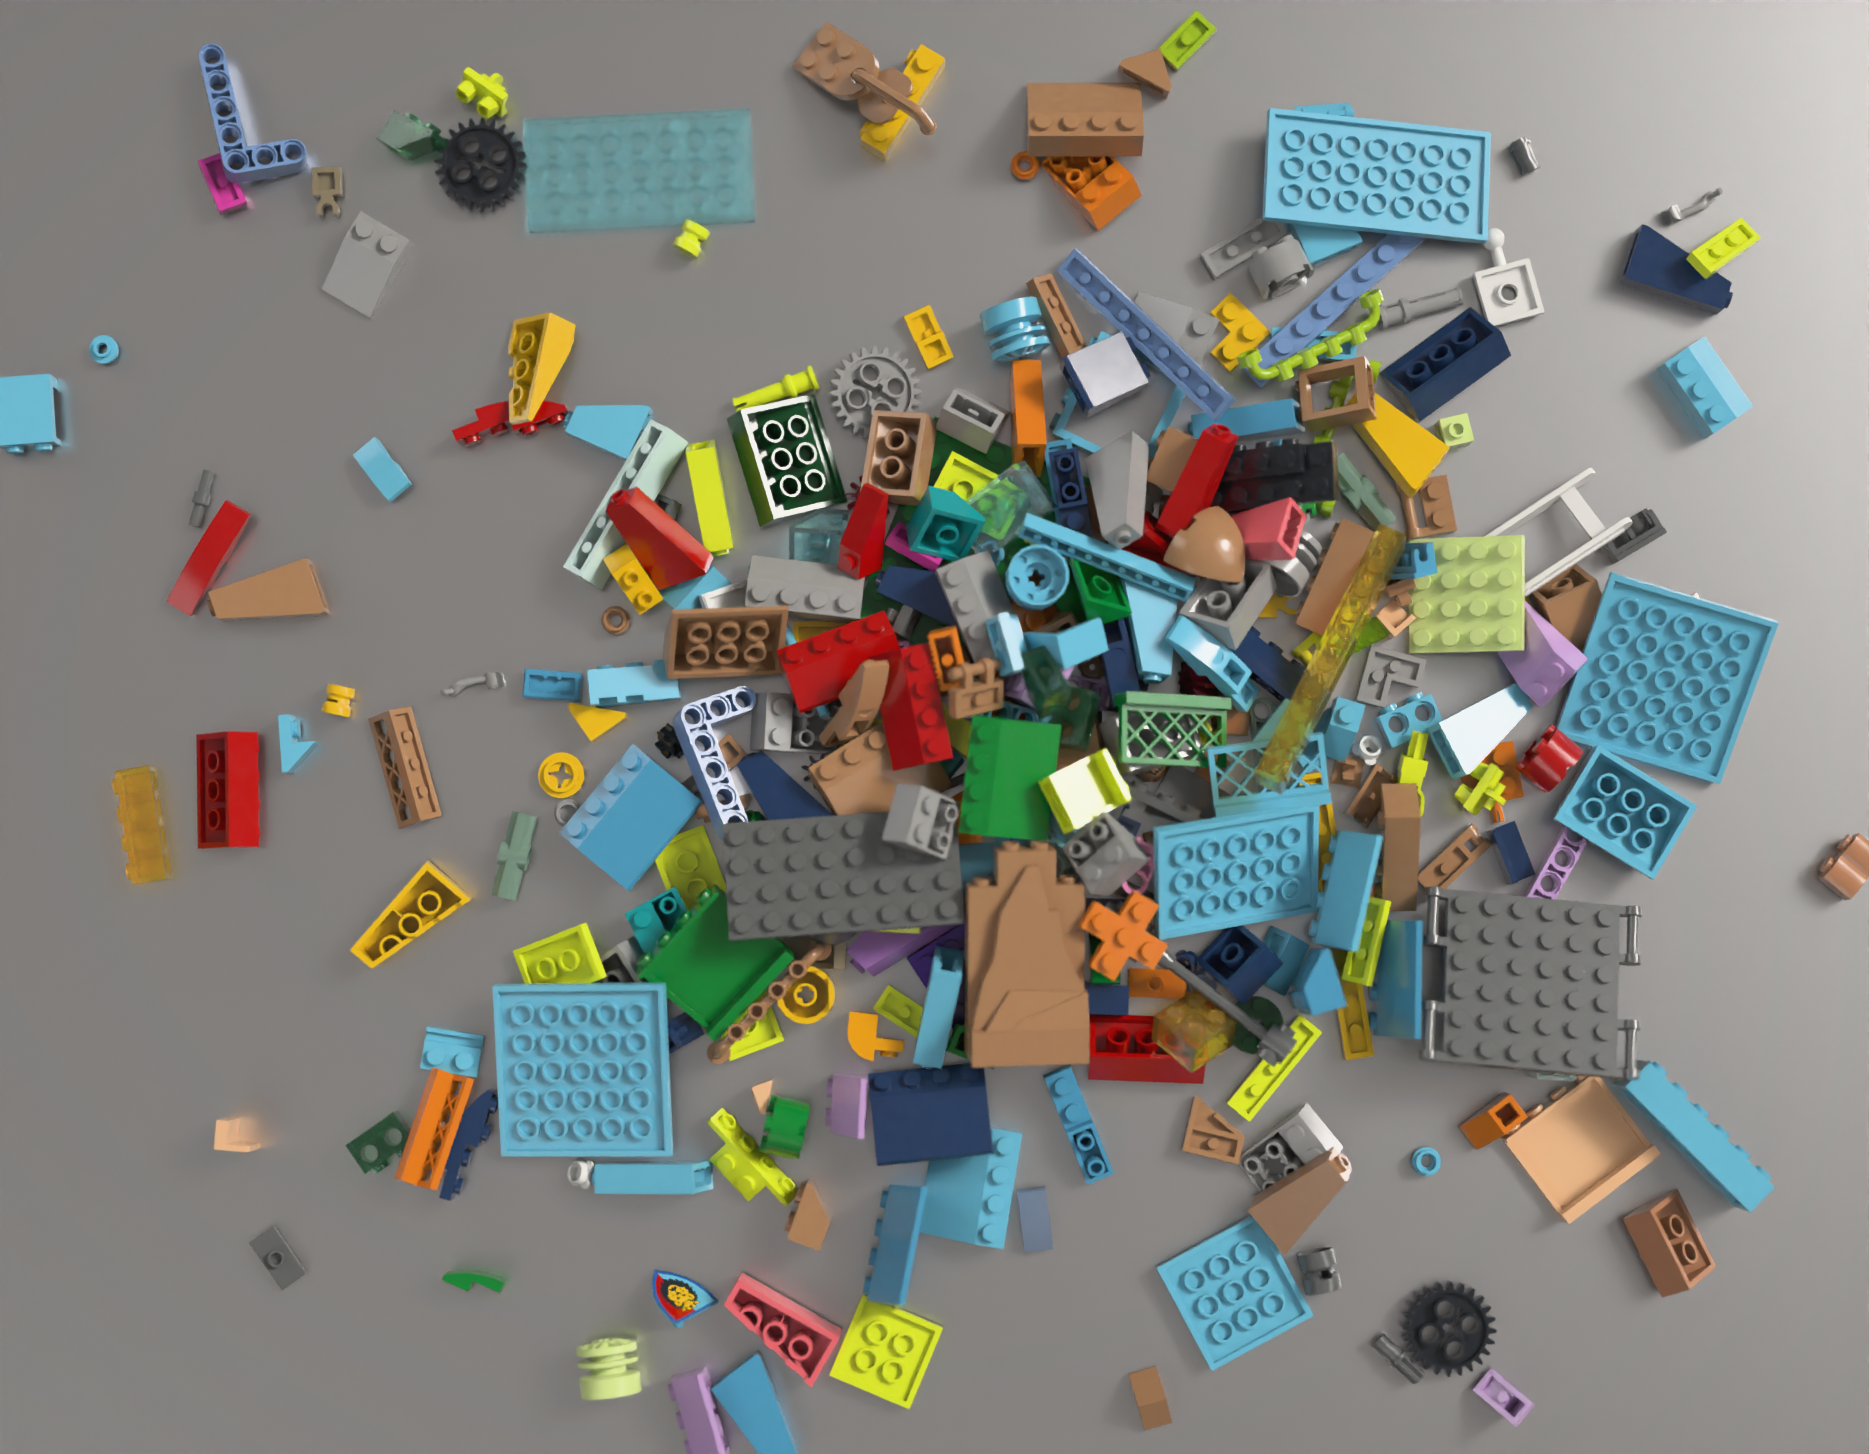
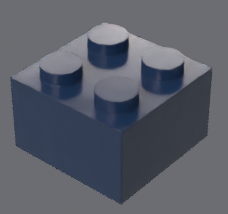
[1195,925,1284,1005]

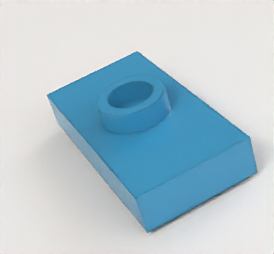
[522,669,583,702]

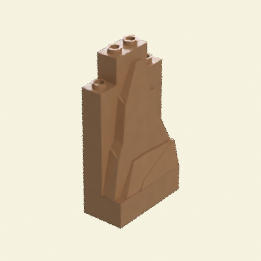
[964,841,1089,1067]

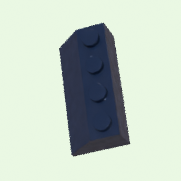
[1380,307,1511,422]
[1228,626,1331,719]

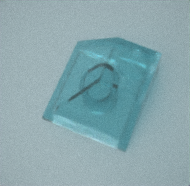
[789,508,849,565]

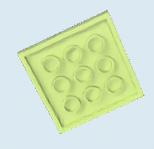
[1409,535,1525,654]

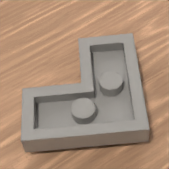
[1355,645,1427,708]

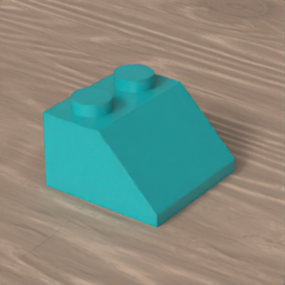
[906,486,985,561]

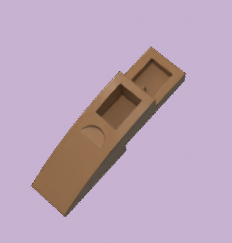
[819,660,889,747]

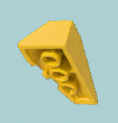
[508,312,576,425]

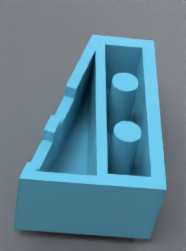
[587,660,682,708]

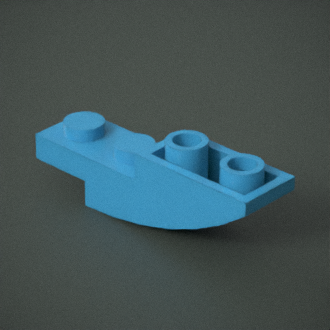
[1043,1064,1114,1185]

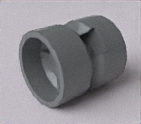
[1297,1247,1342,1296]

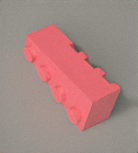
[724,1273,842,1387]

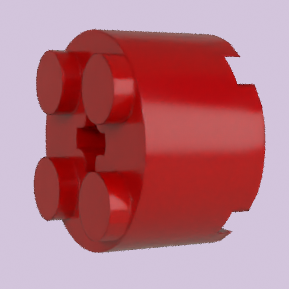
[1515,724,1583,793]

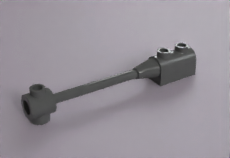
[1105,899,1297,1067]

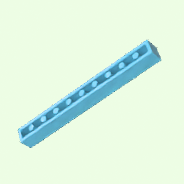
[1018,513,1195,602]

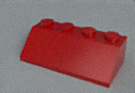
[776,611,900,713]
[869,643,953,771]
[196,731,261,849]
[1088,1014,1206,1084]

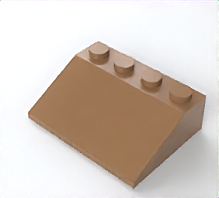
[1027,83,1144,156]
[663,606,789,679]
[808,721,952,816]

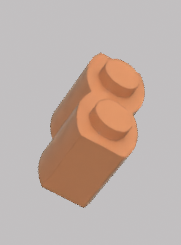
[1818,833,1869,900]

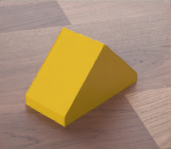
[568,703,628,743]

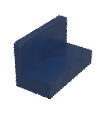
[1486,821,1535,885]

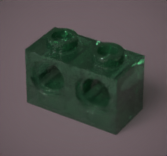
[1048,685,1101,752]
[345,1111,411,1175]

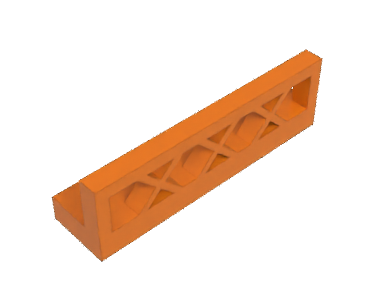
[394,1068,474,1191]

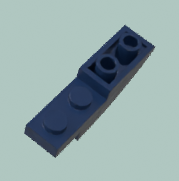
[1049,447,1093,569]
[1098,618,1140,709]
[439,1088,498,1201]

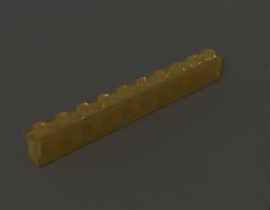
[1254,524,1406,795]

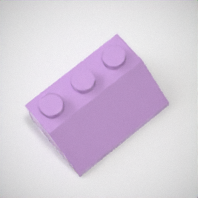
[668,1365,730,1454]

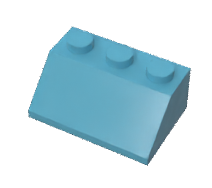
[1657,336,1753,439]

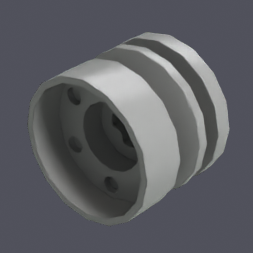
[1259,530,1323,597]

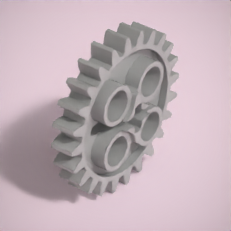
[828,346,922,438]

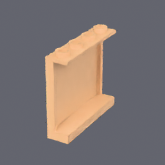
[1501,1075,1661,1224]

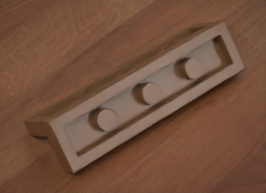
[368,706,442,829]

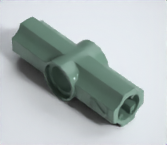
[1337,452,1397,534]
[491,811,537,901]

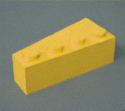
[350,860,472,969]

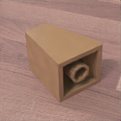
[1528,564,1602,653]

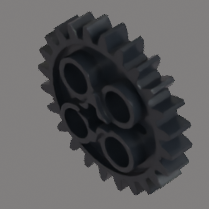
[434,117,528,211]
[1401,1280,1497,1377]

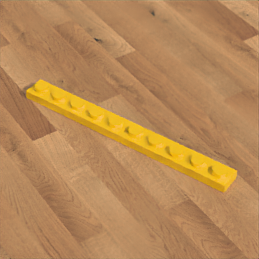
[1298,772,1375,1060]

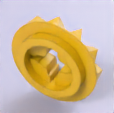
[538,752,584,798]

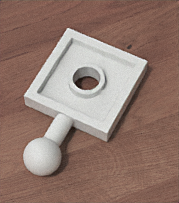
[1473,228,1545,327]

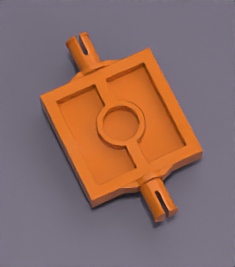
[1460,741,1524,823]

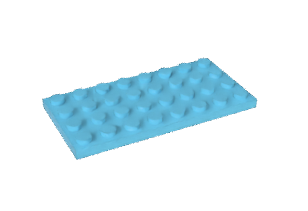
[1262,108,1491,244]

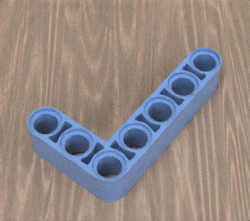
[199,43,307,183]
[673,686,757,841]

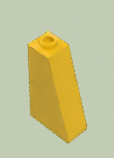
[1346,393,1450,499]

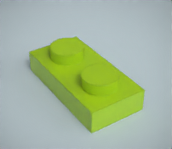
[1157,10,1217,72]

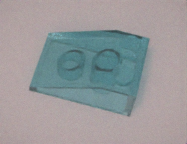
[966,460,1058,555]

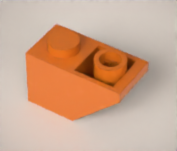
[1459,1092,1528,1150]

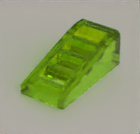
[1330,618,1390,662]

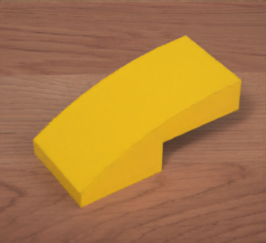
[903,304,954,369]

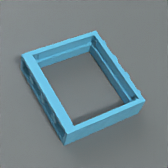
[1049,331,1185,460]

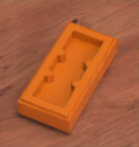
[1128,968,1187,999]

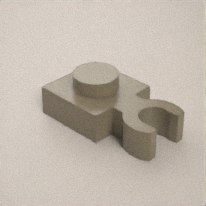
[311,166,343,217]

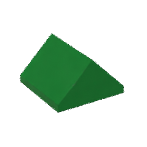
[1069,558,1132,624]

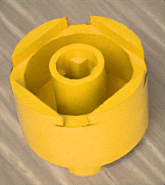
[777,966,835,1024]

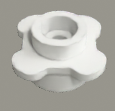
[1352,734,1386,766]
[567,1158,594,1189]

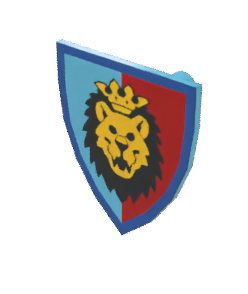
[651,1270,719,1328]

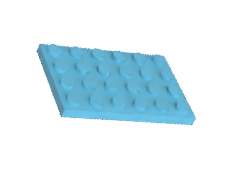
[1154,805,1319,940]

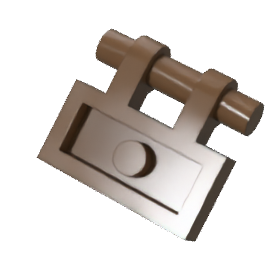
[947,658,1003,719]

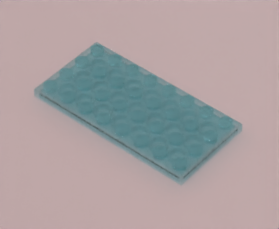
[523,108,755,233]

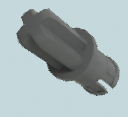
[1372,1333,1425,1384]

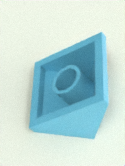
[658,565,731,610]

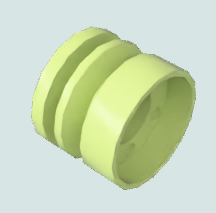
[576,1337,642,1400]

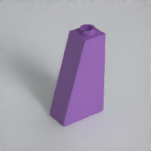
[846,925,957,976]

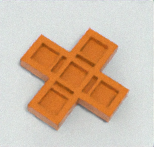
[1078,889,1168,981]

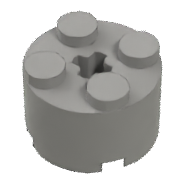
[1248,235,1314,299]

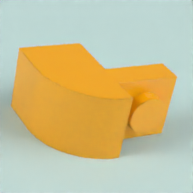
[848,1011,905,1061]

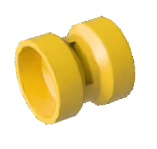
[321,684,356,718]

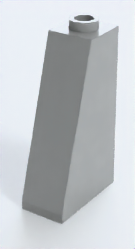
[1085,430,1149,550]

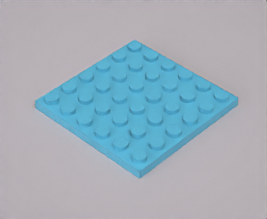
[1556,572,1779,784]
[492,982,673,1157]

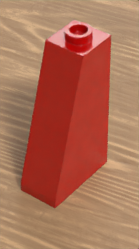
[1155,424,1239,538]
[605,486,714,590]

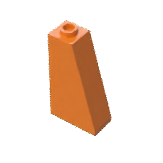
[1010,359,1047,477]

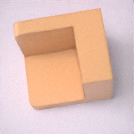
[1371,599,1416,640]

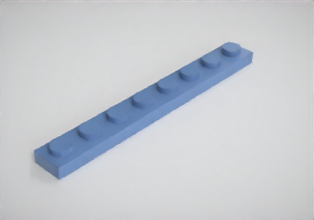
[1242,234,1426,388]
[1057,249,1236,421]

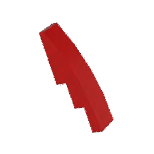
[166,500,251,616]

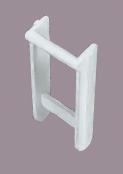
[1485,468,1633,598]

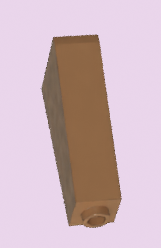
[207,558,329,621]
[1247,1146,1352,1254]

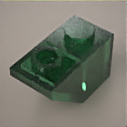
[376,110,448,161]

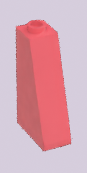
[1230,497,1307,561]

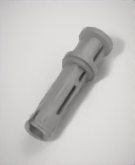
[1378,287,1463,330]

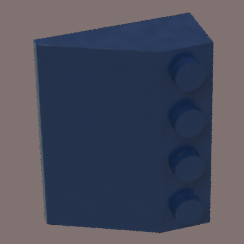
[868,1063,993,1166]

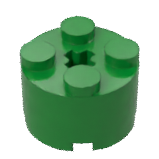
[759,1095,811,1159]

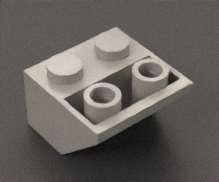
[935,387,1011,454]
[882,784,961,859]
[1062,811,1150,896]

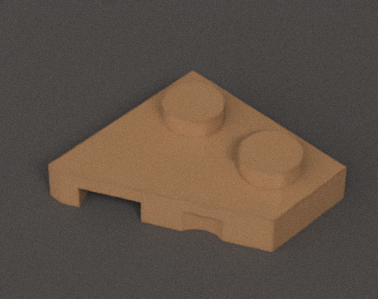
[1181,1096,1245,1165]

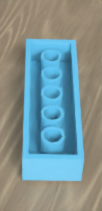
[1613,1060,1775,1212]

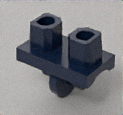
[667,1012,705,1054]

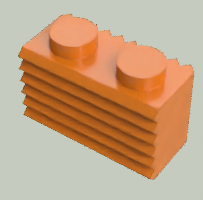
[927,625,964,691]

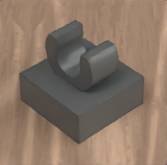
[886,605,922,640]

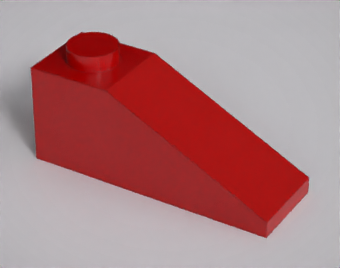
[838,483,888,580]

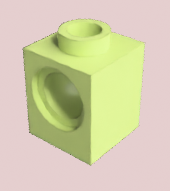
[1434,413,1474,450]

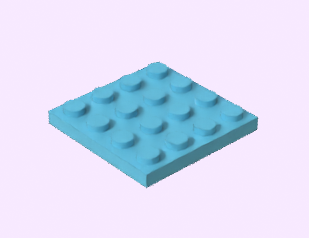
[1156,1215,1314,1371]

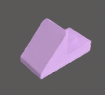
[1473,1368,1535,1427]

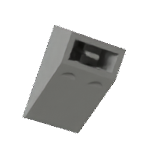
[750,692,843,755]
[1239,1102,1343,1192]

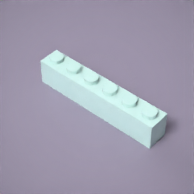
[563,419,689,590]

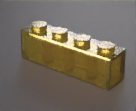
[112,765,174,885]

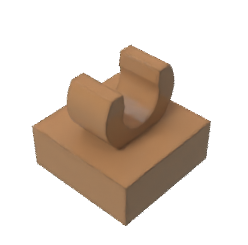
[1380,579,1416,607]
[1330,757,1364,788]

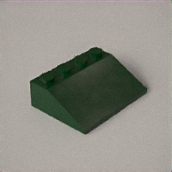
[727,394,848,527]

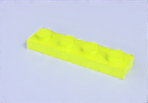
[1226,1014,1322,1122]

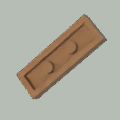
[1026,273,1087,358]

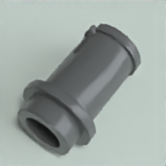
[1510,137,1540,175]

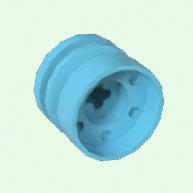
[980,297,1050,363]
[1005,545,1069,610]

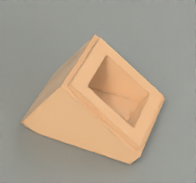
[751,1079,773,1115]

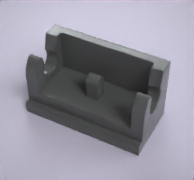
[1602,508,1667,565]

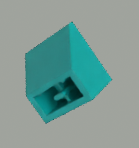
[625,887,687,953]

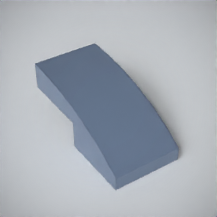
[1017,1187,1053,1253]

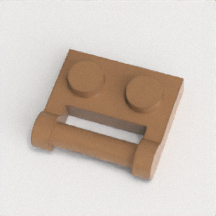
[1396,475,1457,540]

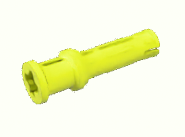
[732,365,820,412]

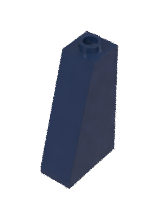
[1620,224,1733,315]
[874,565,960,633]
[736,750,833,820]

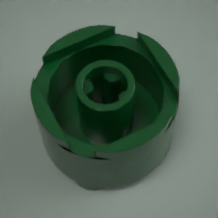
[1223,995,1284,1054]

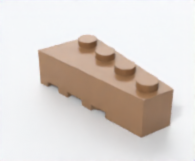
[1294,518,1381,639]
[1375,783,1421,911]

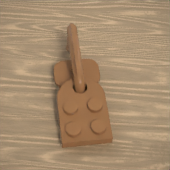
[792,22,937,135]

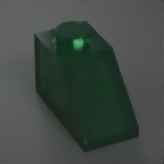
[1020,645,1072,719]

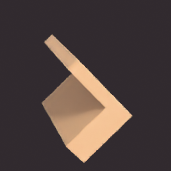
[214,1116,261,1152]

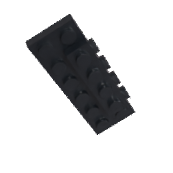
[1210,438,1339,513]

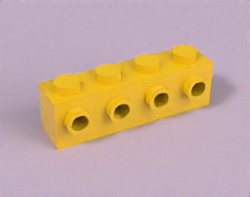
[859,44,945,162]

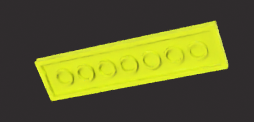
[655,825,785,1061]

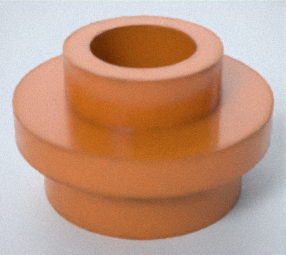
[1011,151,1039,180]

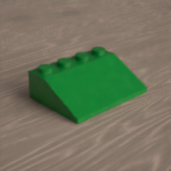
[959,714,1061,841]

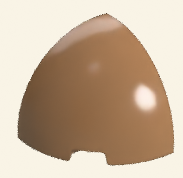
[1163,506,1246,582]

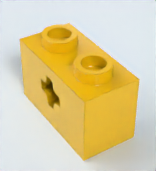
[603,543,663,615]

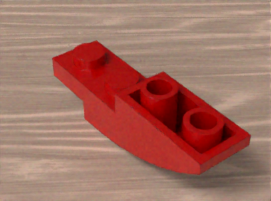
[452,401,569,447]

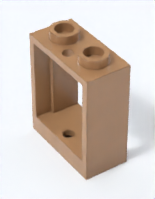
[1295,356,1377,433]

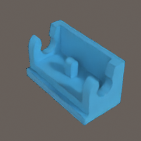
[1378,542,1438,580]

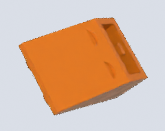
[1040,156,1142,231]

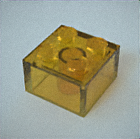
[1151,990,1236,1073]

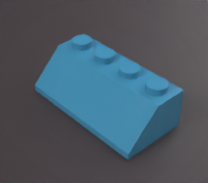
[1288,947,1347,1016]

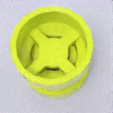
[672,219,710,258]

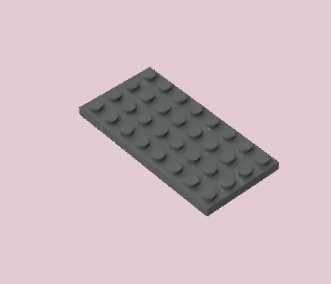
[722,812,965,941]

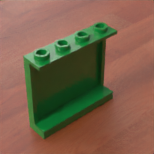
[636,884,794,1042]

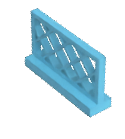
[1207,732,1332,817]

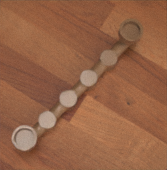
[707,940,832,1064]

